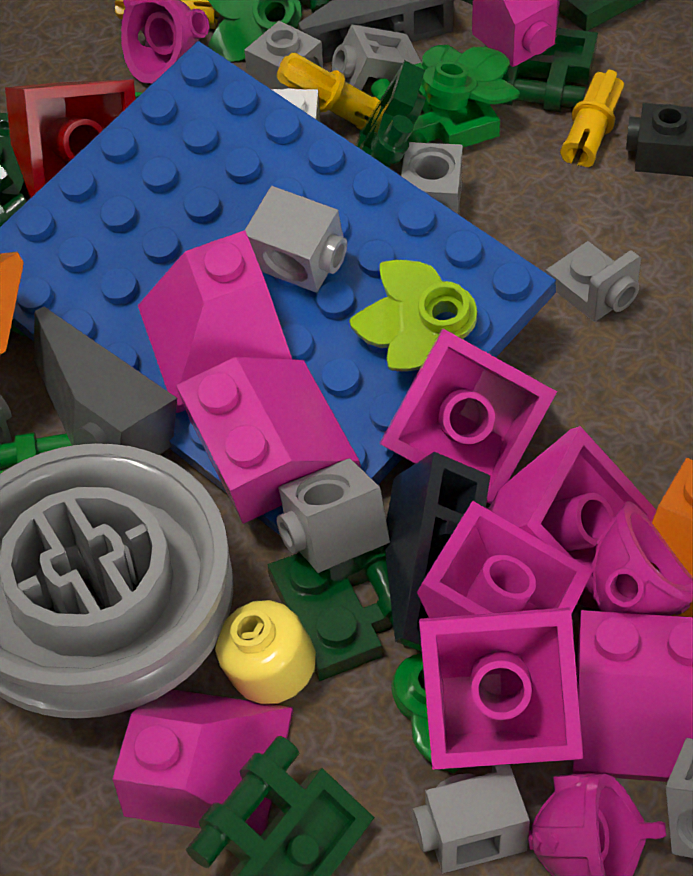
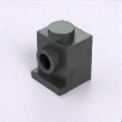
[626,103,693,177]

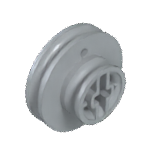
[0,443,233,718]

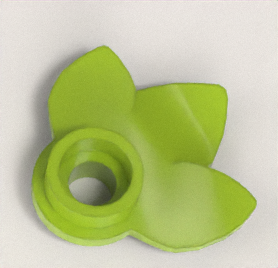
[349,260,477,371]

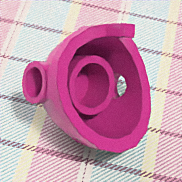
[121,0,210,83]
[591,501,693,616]
[528,773,666,876]

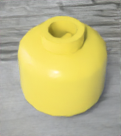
[215,600,316,704]

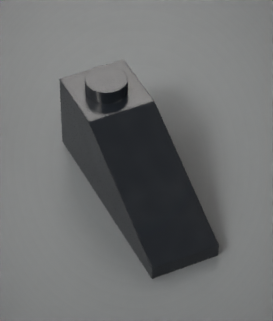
[384,452,491,652]

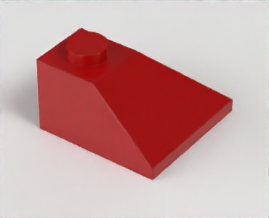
[5,79,136,198]

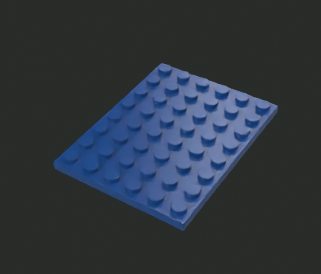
[0,41,556,536]

